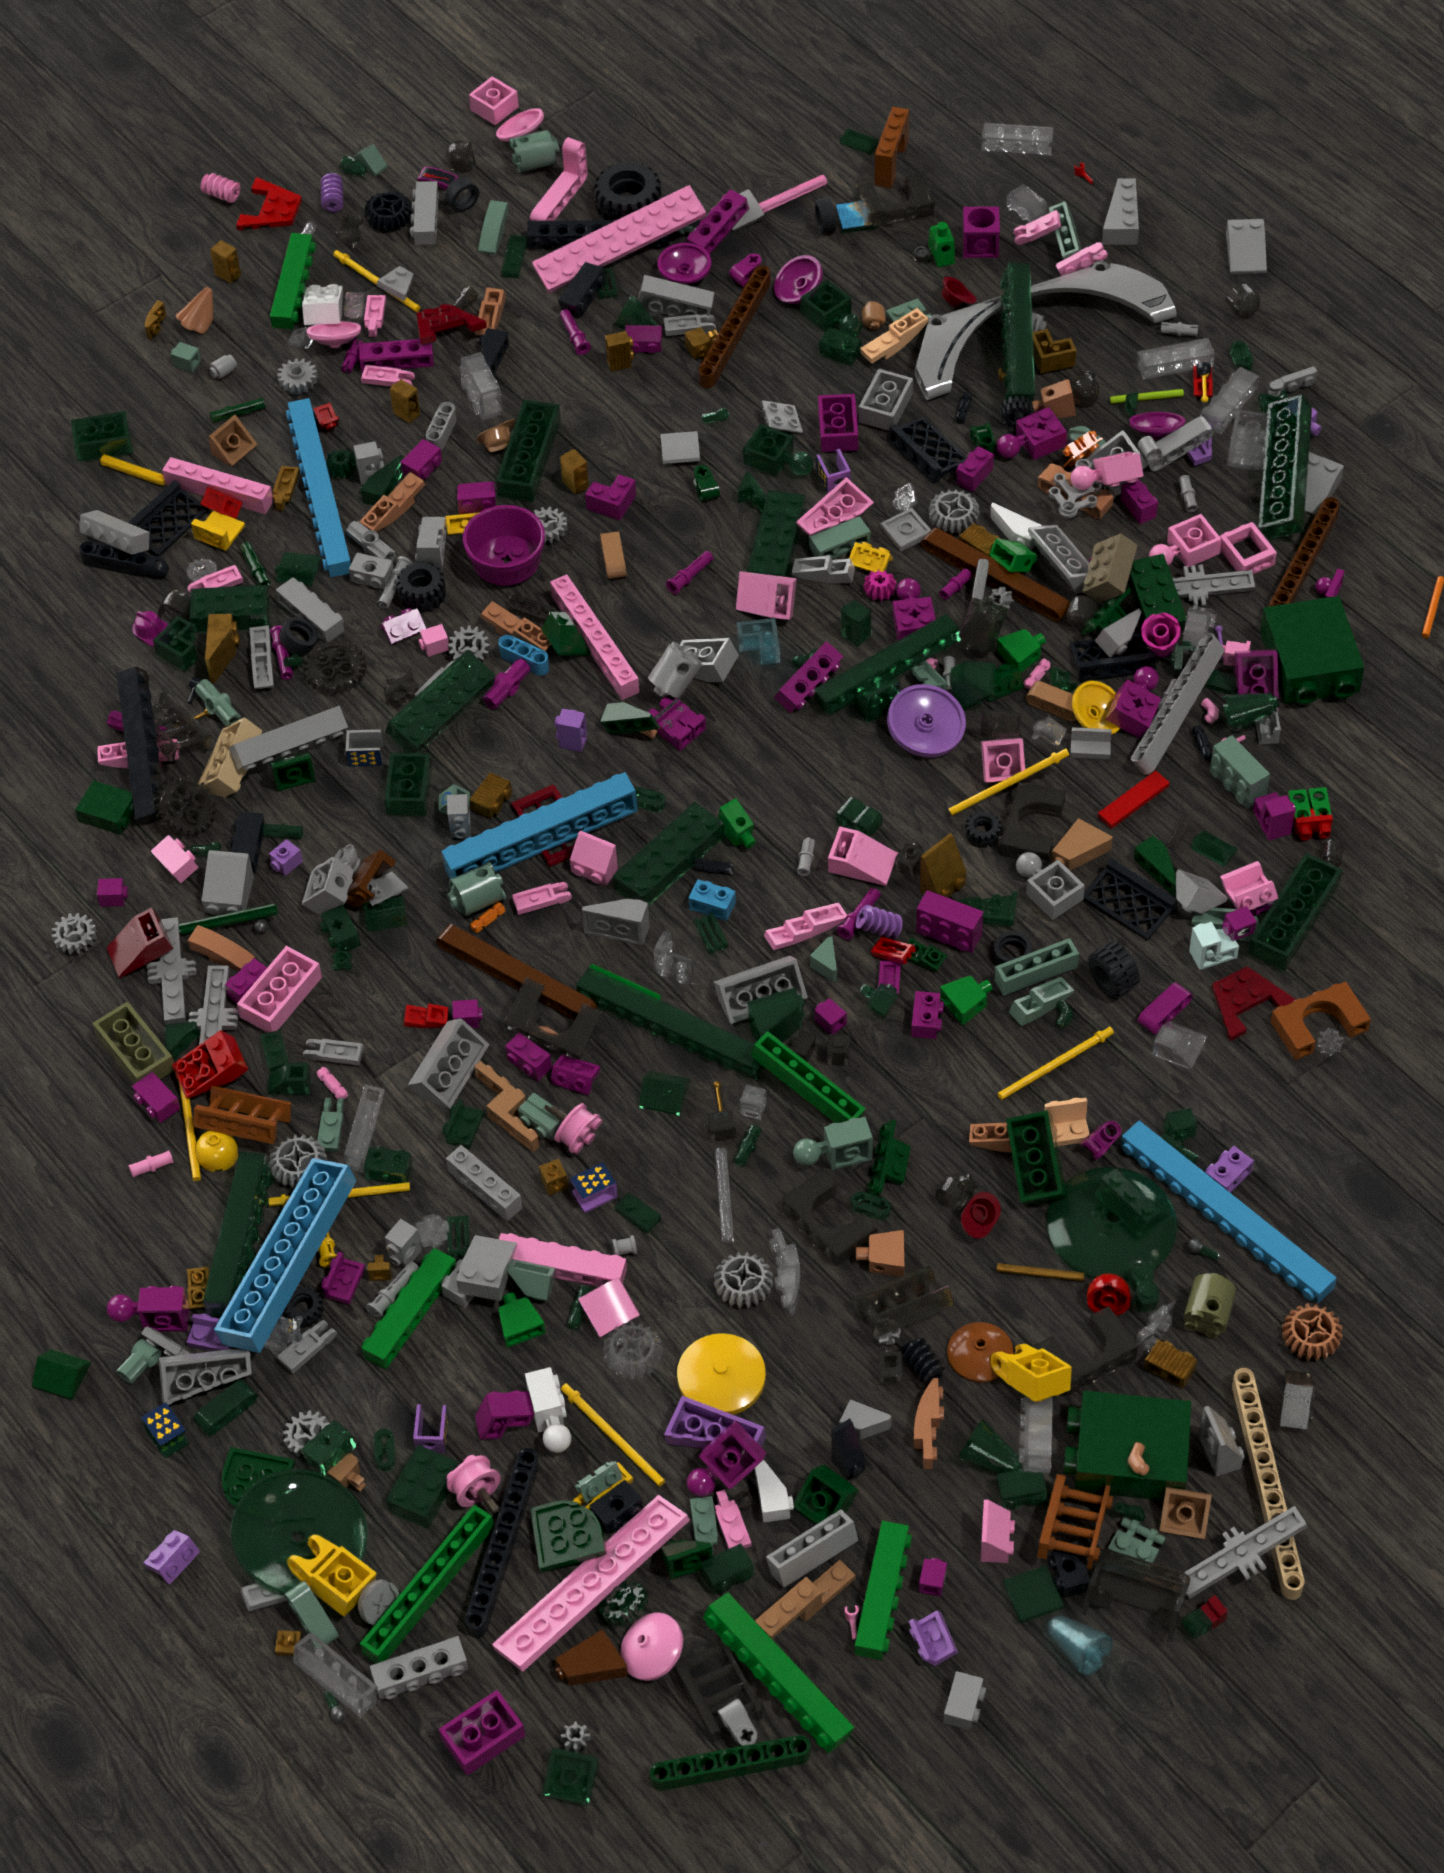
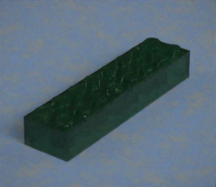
[1000,263,1035,402]
[1259,394,1312,540]
[203,1151,273,1319]

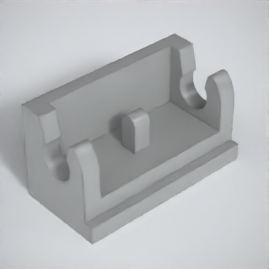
[1254,699,1281,744]

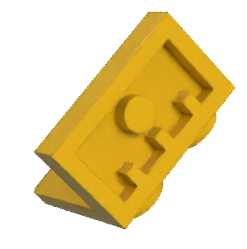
[191,511,245,551]

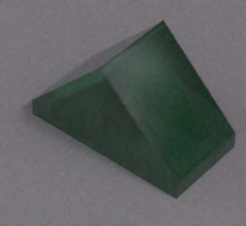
[165,1021,200,1061]

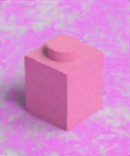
[418,624,450,657]

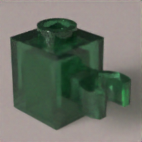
[860,983,899,1019]

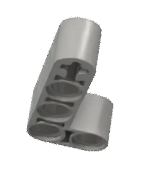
[1138,417,1214,471]

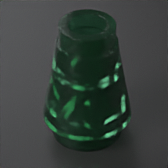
[339,156,367,176]

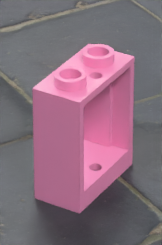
[1220,522,1277,574]

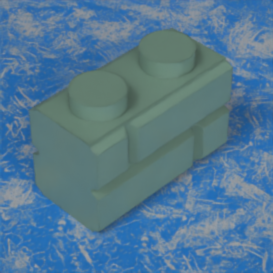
[518,1093,562,1141]

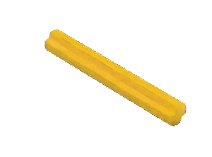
[100,454,165,486]

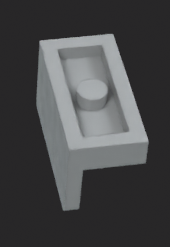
[1070,727,1112,759]

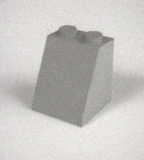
[202,850,254,915]

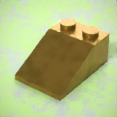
[205,614,240,684]
[920,833,966,898]

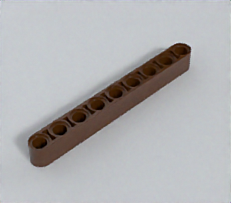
[699,265,771,389]
[1268,497,1340,607]
[921,528,1071,622]
[436,924,597,1024]

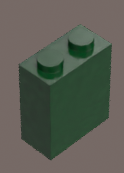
[75,780,135,835]

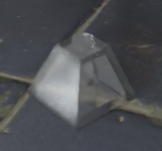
[1153,1021,1208,1070]

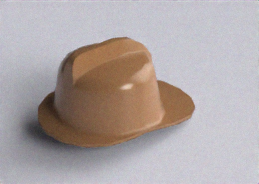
[476,419,516,453]

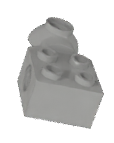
[302,844,361,916]

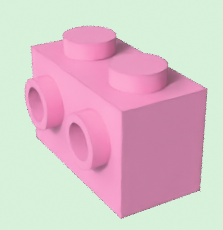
[151,835,199,883]

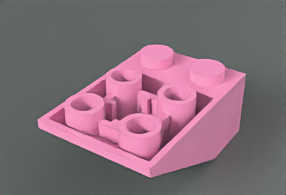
[736,571,797,620]
[828,827,898,886]

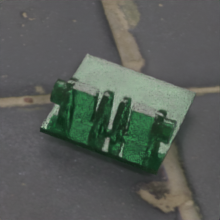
[275,552,321,586]

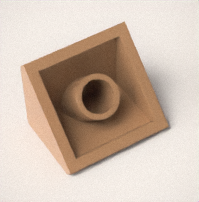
[208,415,258,467]
[1160,1487,1212,1539]

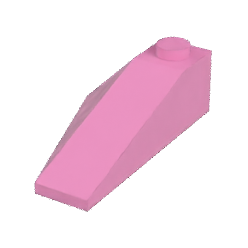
[796,477,874,536]

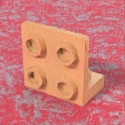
[1044,1098,1090,1146]

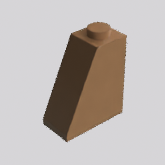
[1051,818,1113,871]

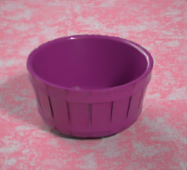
[463,505,545,586]

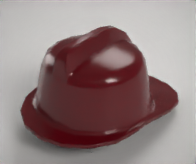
[942,276,977,307]
[961,1192,1001,1239]

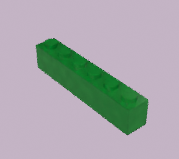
[270,233,316,329]
[751,1031,866,1123]
[362,1248,456,1370]
[855,1521,912,1660]

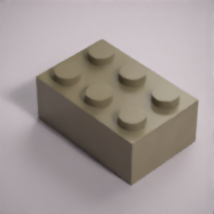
[1082,533,1138,603]

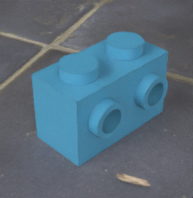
[689,879,736,921]

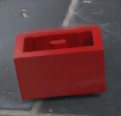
[172,1030,249,1098]

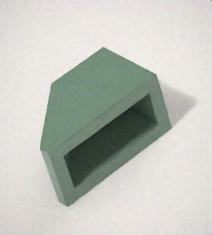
[508,1259,555,1301]

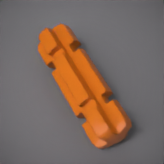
[470,902,505,933]

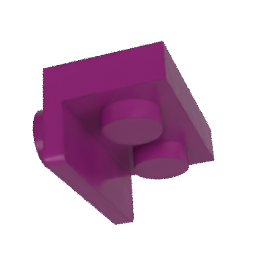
[551,1054,601,1095]

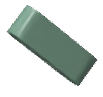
[284,1581,339,1650]

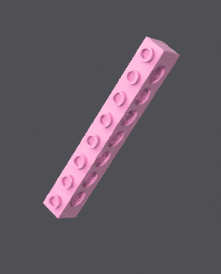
[550,574,639,700]

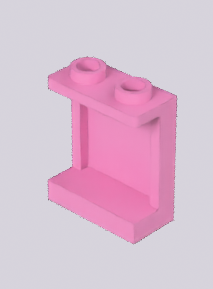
[1220,861,1278,910]

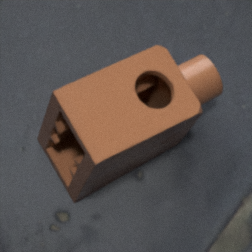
[1032,379,1076,418]
[856,1230,904,1277]

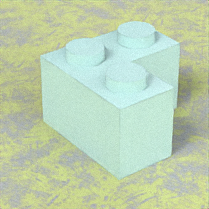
[1189,922,1239,970]

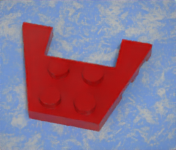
[236,178,302,230]

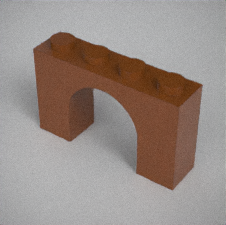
[875,107,909,188]
[1271,981,1371,1060]

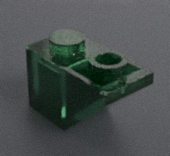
[267,1063,311,1094]

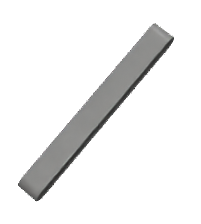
[1131,633,1224,775]

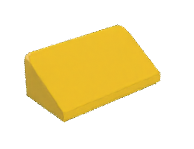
[446,513,478,535]

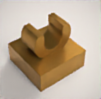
[368,1255,392,1281]
[275,1631,302,1656]

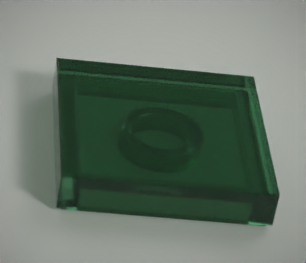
[1003,1566,1064,1623]

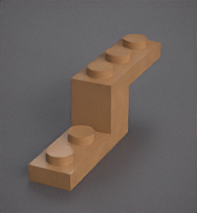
[474,1061,539,1153]
[755,1560,856,1639]

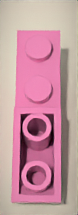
[98,739,179,769]

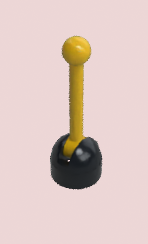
[1196,362,1211,403]

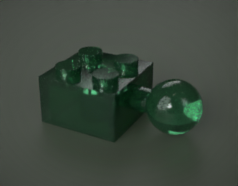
[800,279,862,337]
[743,424,814,476]

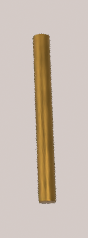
[997,1263,1084,1281]

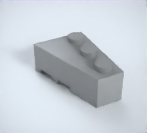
[415,517,447,572]

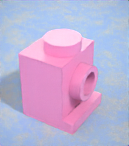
[1221,641,1251,667]

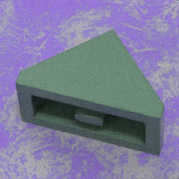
[351,144,388,176]
[810,936,837,982]

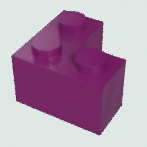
[585,474,637,521]
[1253,792,1296,841]
[475,1390,535,1440]

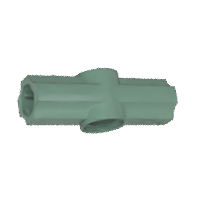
[195,679,241,726]

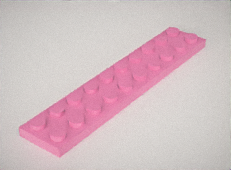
[532,185,706,293]
[492,1495,690,1672]

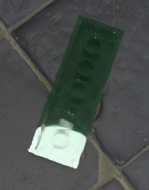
[496,399,561,502]
[747,490,806,577]
[385,649,496,758]
[613,801,725,907]
[1248,853,1343,970]

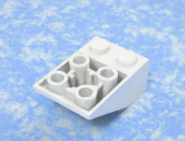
[302,284,343,325]

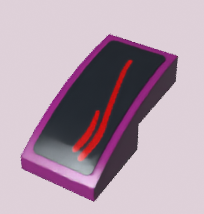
[417,167,458,190]

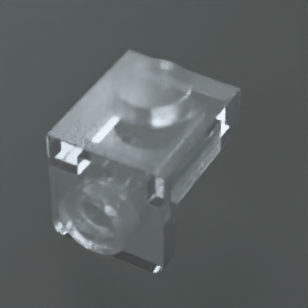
[344,292,365,319]
[892,483,917,512]
[1032,716,1067,747]

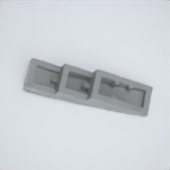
[250,625,274,689]

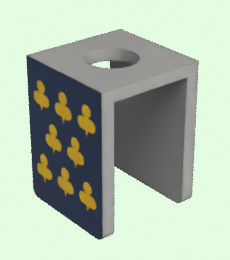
[346,729,384,767]

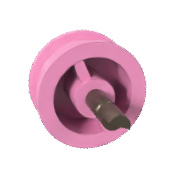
[544,1103,602,1154]
[446,1455,501,1513]

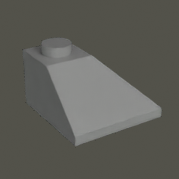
[1176,869,1228,914]

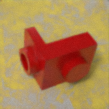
[313,403,339,431]

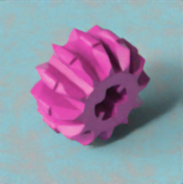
[864,569,896,602]

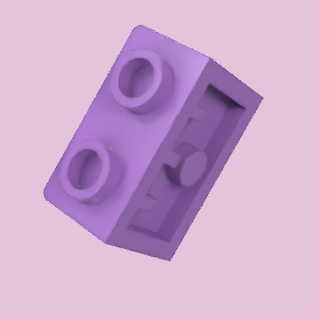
[186,1314,232,1351]

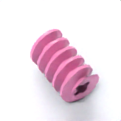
[201,173,240,203]

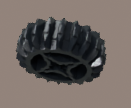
[365,190,412,232]

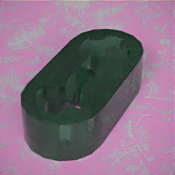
[1230,341,1253,372]
[634,787,666,812]
[851,1191,891,1220]
[374,1428,396,1471]

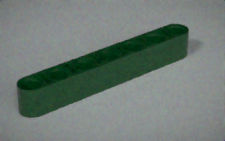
[650,1735,811,1791]

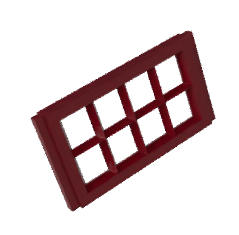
[511,784,574,867]

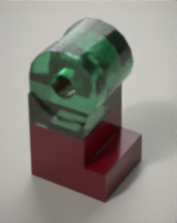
[1181,1595,1228,1639]

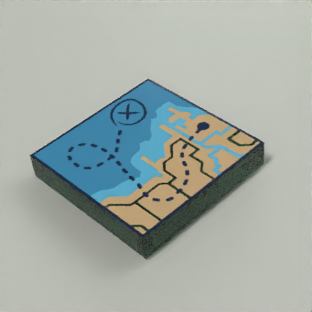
[835,199,877,234]

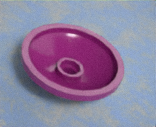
[658,243,711,284]
[774,255,823,304]
[1129,412,1185,440]

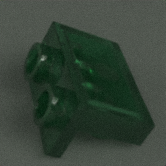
[363,896,408,932]
[442,1099,484,1150]

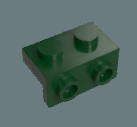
[975,664,1023,701]

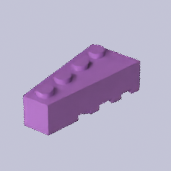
[664,1396,766,1453]

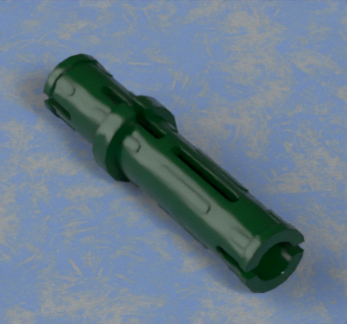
[209,397,266,424]
[240,542,271,589]

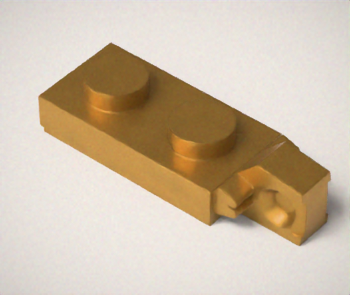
[272,466,300,511]

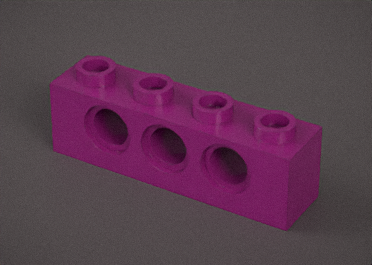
[687,189,750,255]
[359,339,434,372]
[774,641,844,713]

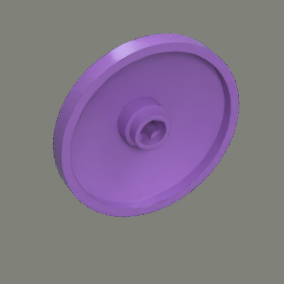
[887,684,966,757]

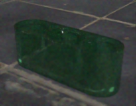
[193,1379,258,1436]

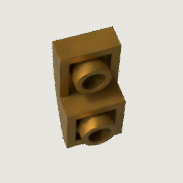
[145,300,167,340]
[187,1267,211,1310]

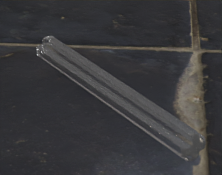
[715,1148,734,1243]

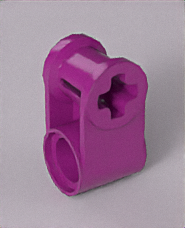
[729,254,762,287]
[1080,1121,1121,1160]

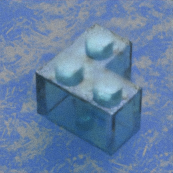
[737,618,780,665]

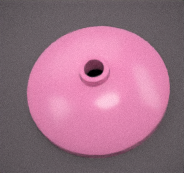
[496,108,544,142]
[307,321,361,348]
[621,1613,683,1681]

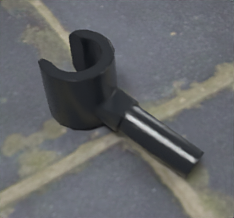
[187,677,201,704]

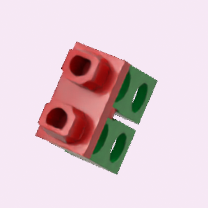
[1287,787,1333,841]

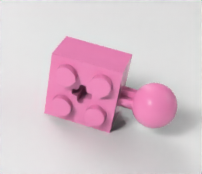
[1070,452,1143,490]
[1149,514,1221,568]

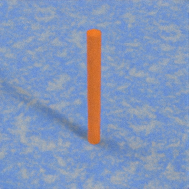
[1422,576,1444,639]

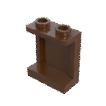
[346,849,396,908]

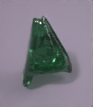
[613,294,659,329]

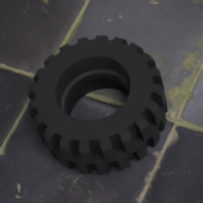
[594,161,662,220]

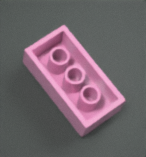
[237,946,322,1035]

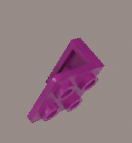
[457,481,496,515]

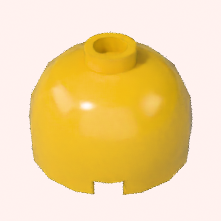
[195,1130,238,1172]

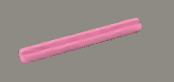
[759,175,827,213]

